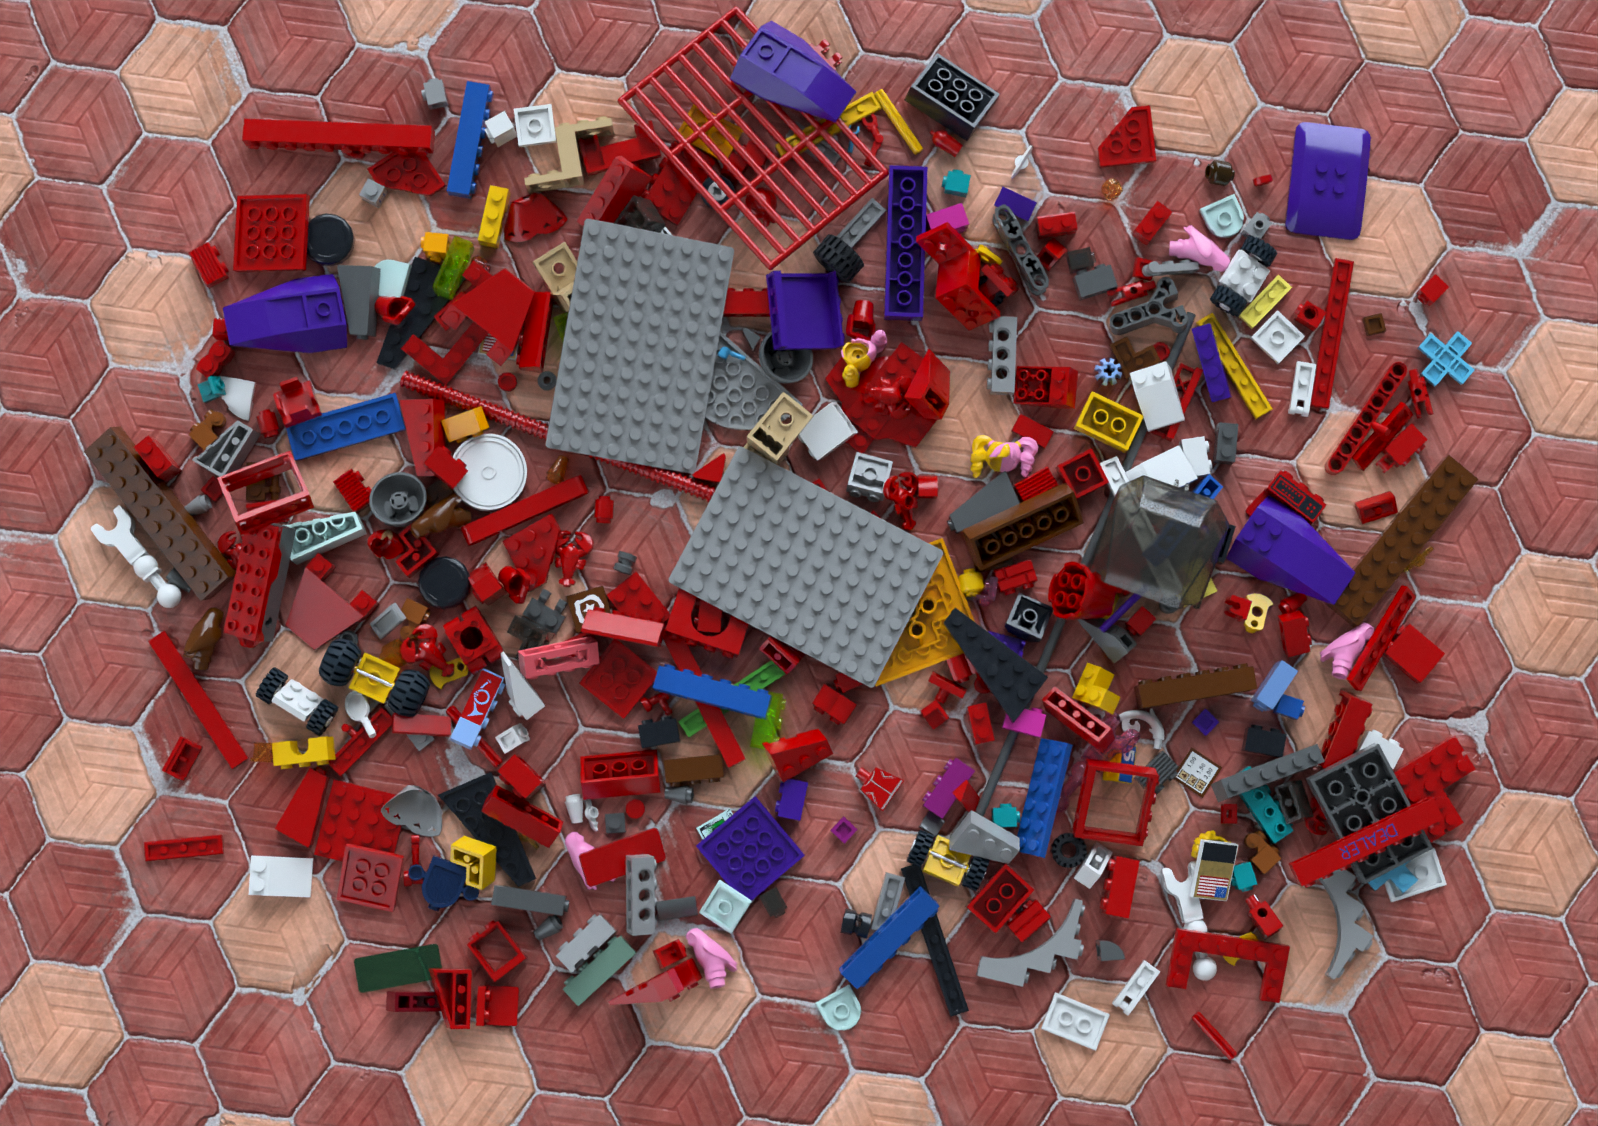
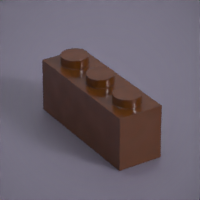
[664,754,724,787]

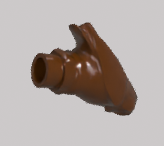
[411,493,471,538]
[183,607,224,670]

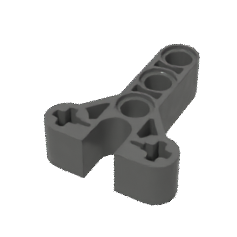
[1110,277,1188,335]

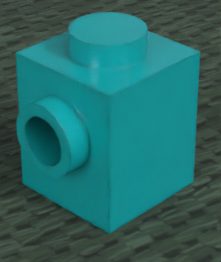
[941,169,971,198]
[992,803,1020,827]
[1231,862,1257,892]

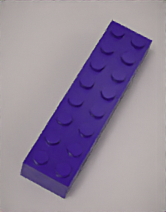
[884,165,928,321]

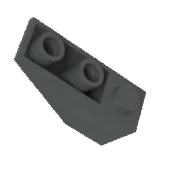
[1078,618,1137,664]

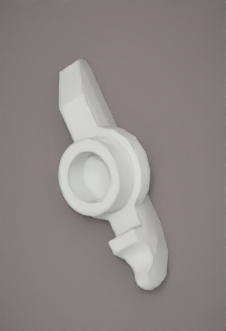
[1011,145,1033,178]
[584,799,599,832]

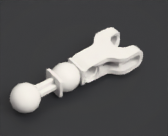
[91,505,181,608]
[1160,860,1217,981]

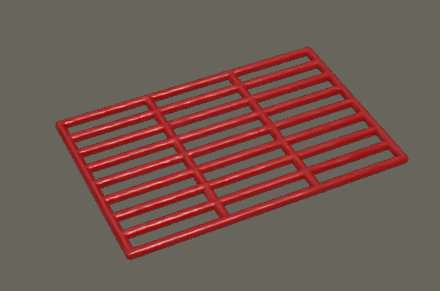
[618,6,889,270]

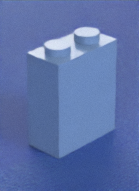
[1250,660,1298,712]

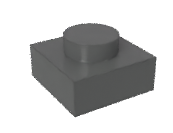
[605,813,626,833]

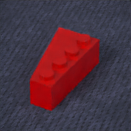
[400,399,445,477]

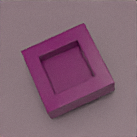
[830,816,858,844]

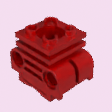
[443,605,507,675]

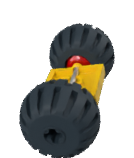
[319,639,430,717]

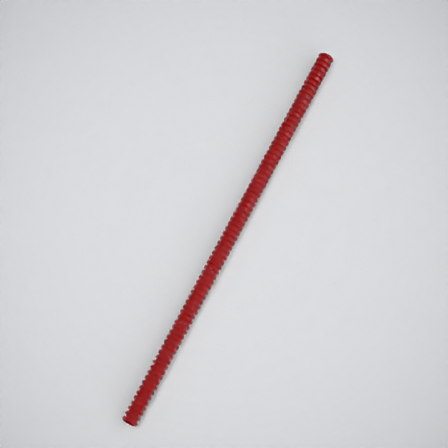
[400,370,716,502]

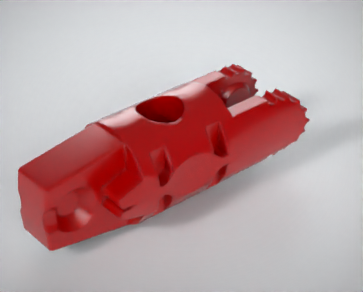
[1106,280,1156,307]
[1407,369,1434,419]

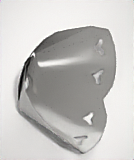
[381,785,442,837]

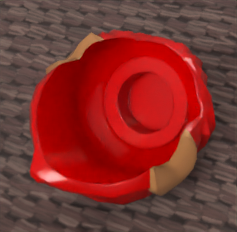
[367,529,405,560]

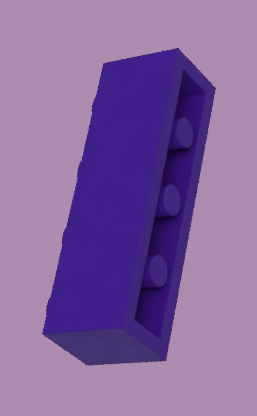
[1192,323,1232,403]

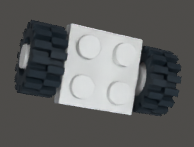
[1210,236,1278,317]
[256,667,339,736]

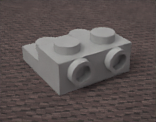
[846,452,893,502]

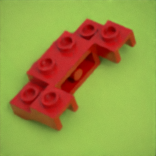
[579,120,661,176]

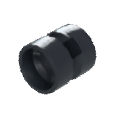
[840,908,872,939]

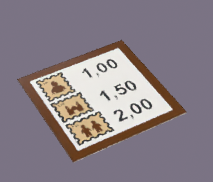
[1173,747,1222,798]

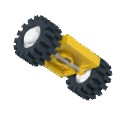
[906,829,990,891]

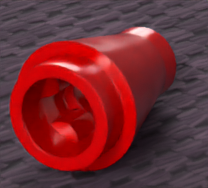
[1278,593,1307,614]

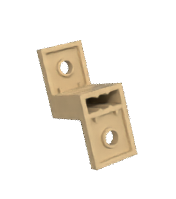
[524,116,615,194]
[532,242,577,311]
[723,392,814,473]

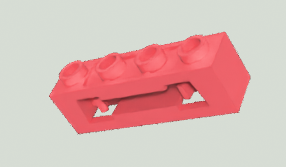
[518,636,599,679]

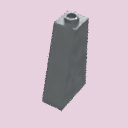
[337,265,381,340]
[947,471,1020,534]
[491,885,570,916]

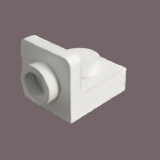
[495,723,530,754]

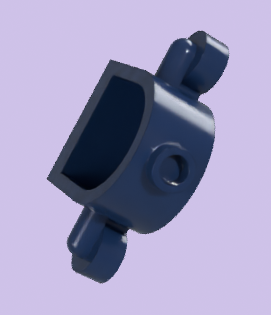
[408,855,479,912]

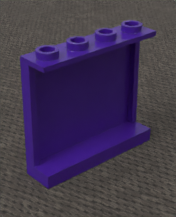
[766,271,845,350]

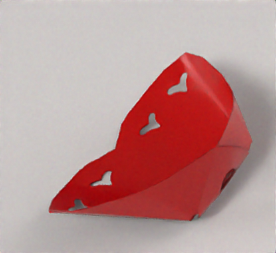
[504,193,567,242]

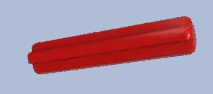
[1192,1012,1237,1060]

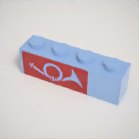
[450,668,506,750]

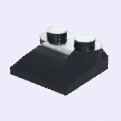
[1004,593,1053,643]

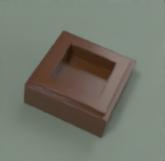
[1362,313,1386,336]

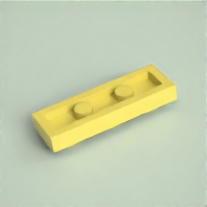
[1238,275,1292,329]

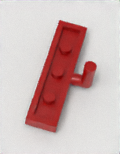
[1352,402,1413,471]
[329,708,392,776]

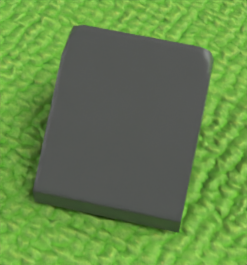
[743,328,761,352]
[919,811,945,838]

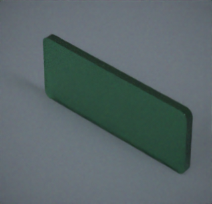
[354,944,442,993]

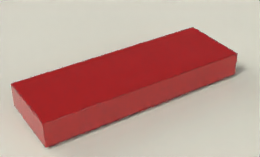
[392,713,451,737]

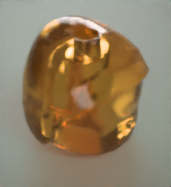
[1101,178,1123,200]

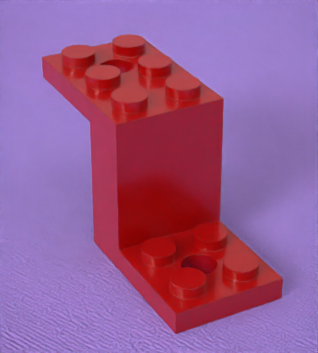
[916,222,1000,331]

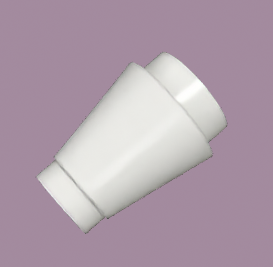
[564,794,583,823]

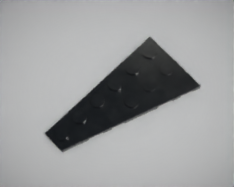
[376,257,467,370]
[943,608,1048,723]
[438,772,537,887]

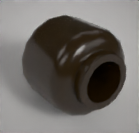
[1205,160,1235,186]

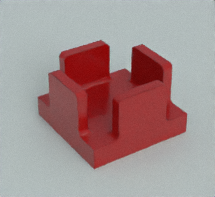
[273,377,322,428]

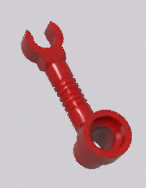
[404,835,424,886]

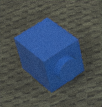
[1273,694,1305,720]

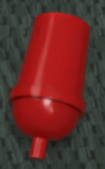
[930,130,963,158]

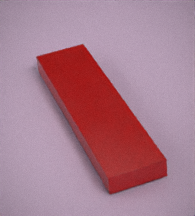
[144,835,224,861]

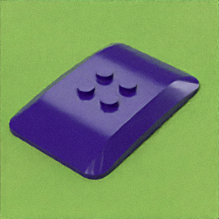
[1285,122,1371,240]

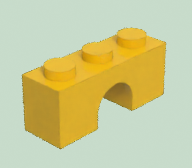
[478,185,511,248]
[272,736,336,769]

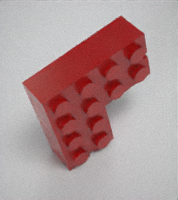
[1393,736,1476,843]

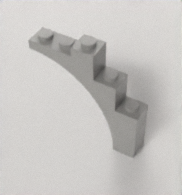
[1313,850,1373,980]
[976,898,1085,987]

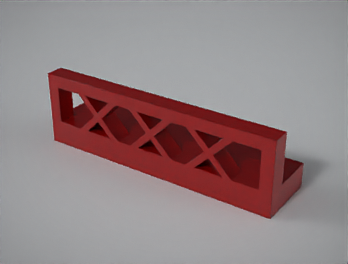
[1150,363,1203,442]

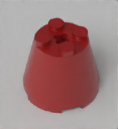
[1048,561,1117,620]

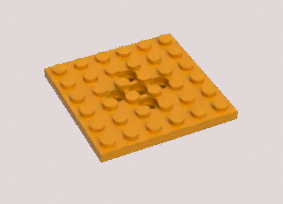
[875,538,975,686]

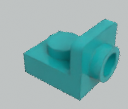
[198,376,226,403]

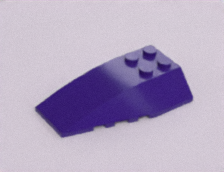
[1226,495,1356,605]

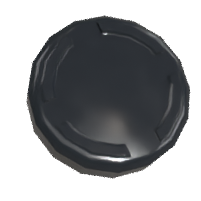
[307,214,355,267]
[418,556,471,610]

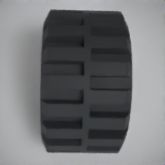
[813,234,864,283]

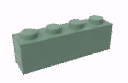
[563,935,637,1006]

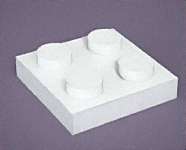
[514,104,557,147]
[1250,310,1305,364]

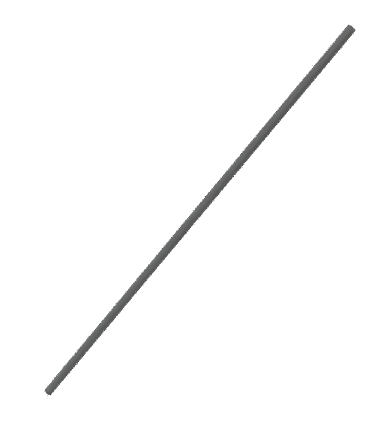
[975,312,1196,816]

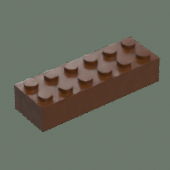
[962,483,1084,571]
[1134,663,1257,709]

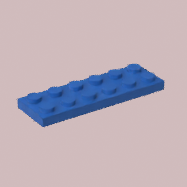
[286,393,406,461]
[1017,738,1073,858]

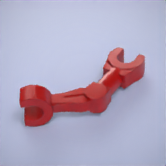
[862,114,884,167]

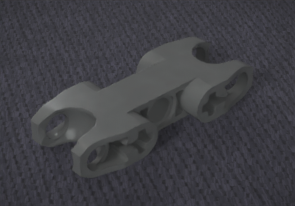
[993,204,1049,296]

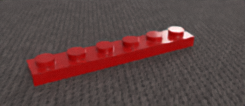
[1346,585,1416,691]

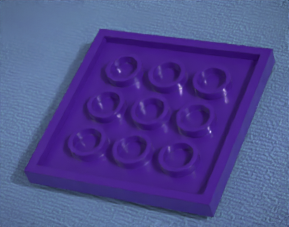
[696,796,805,901]

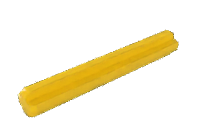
[874,89,923,155]

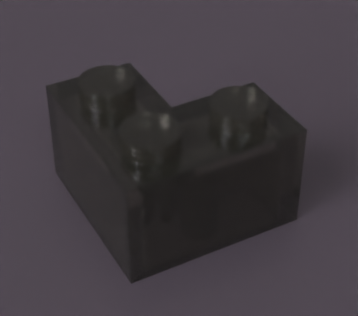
[613,195,666,233]
[507,615,555,660]

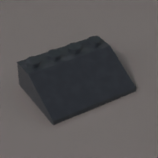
[904,53,1000,141]

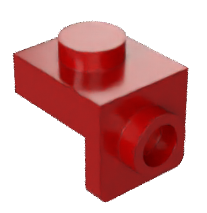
[653,939,687,969]

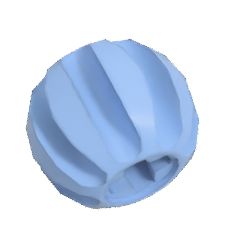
[1094,358,1122,386]

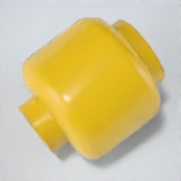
[958,568,984,597]

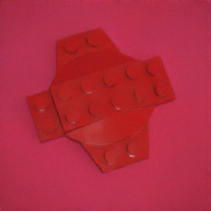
[825,342,937,454]

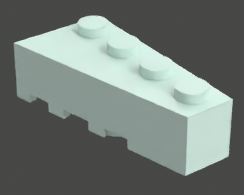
[284,512,367,565]

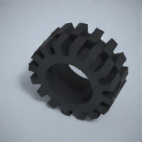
[1051,833,1087,868]

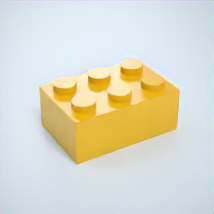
[1073,391,1144,453]

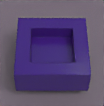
[1191,709,1219,736]

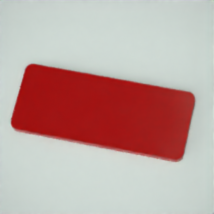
[579,828,666,887]

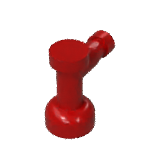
[640,692,673,716]

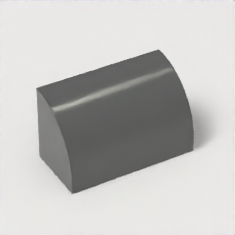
[656,896,698,921]
[1096,940,1125,961]

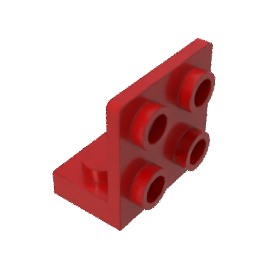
[476,985,519,1026]

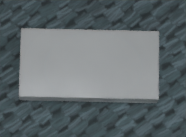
[370,603,406,640]

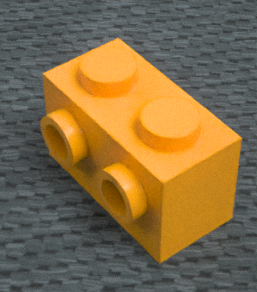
[421,232,453,262]
[441,406,489,443]

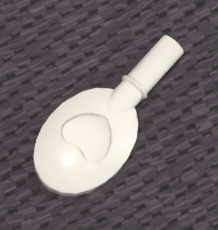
[345,691,376,738]

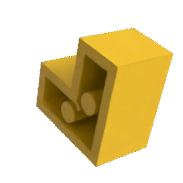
[1072,663,1121,715]
[450,836,497,890]

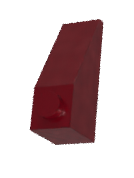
[386,991,441,1012]

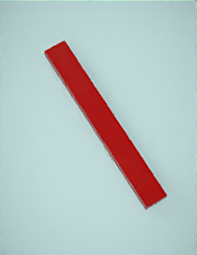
[1310,258,1354,410]
[663,630,746,768]
[148,631,249,769]

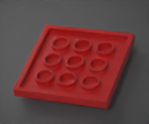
[233,194,310,272]
[314,779,402,862]

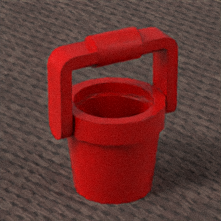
[374,296,415,325]
[846,300,876,341]
[498,566,531,604]

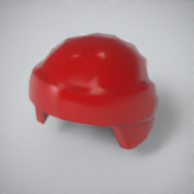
[745,187,777,228]

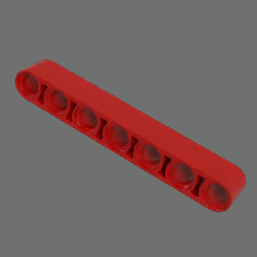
[1325,362,1407,475]
[460,475,589,546]

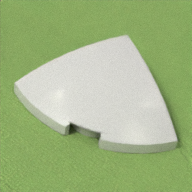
[220,376,256,421]

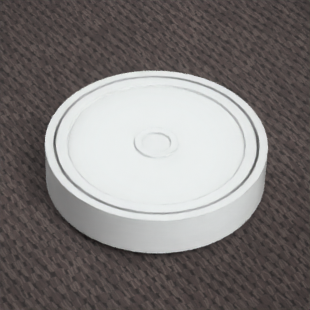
[453,434,527,512]

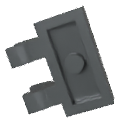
[523,589,568,634]

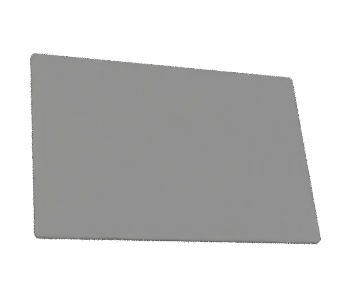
[545,219,734,474]
[669,447,943,688]

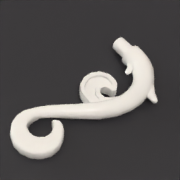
[1086,707,1164,749]

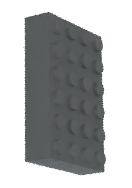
[1306,743,1433,884]

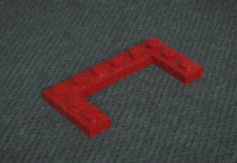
[401,261,493,385]
[1166,928,1290,1003]

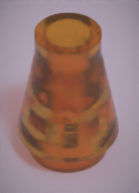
[546,455,569,484]

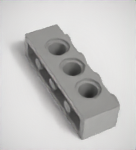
[987,316,1017,395]
[626,854,657,936]

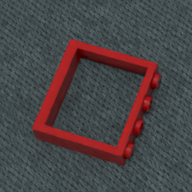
[217,451,314,536]
[1072,758,1160,847]

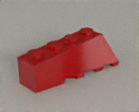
[1319,689,1373,769]

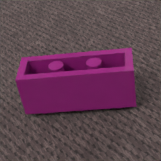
[922,758,975,819]

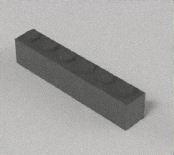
[1211,744,1325,803]

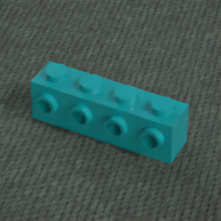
[1236,766,1294,844]

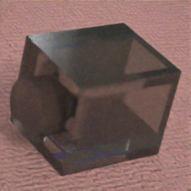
[1066,247,1096,274]
[759,887,787,918]

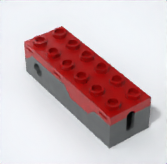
[223,523,296,648]

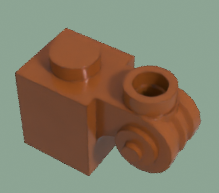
[188,409,226,451]
[400,598,431,641]
[1244,830,1281,874]

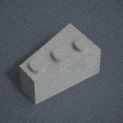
[192,420,261,477]
[949,810,1020,864]
[556,914,617,973]

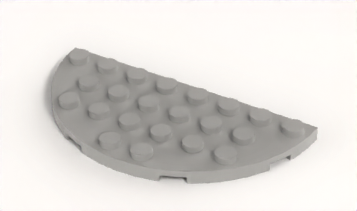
[705,331,803,430]

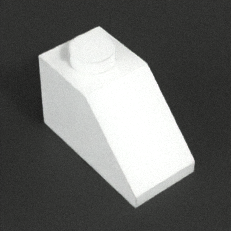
[1074,842,1113,889]

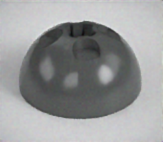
[759,331,813,384]
[369,472,427,527]

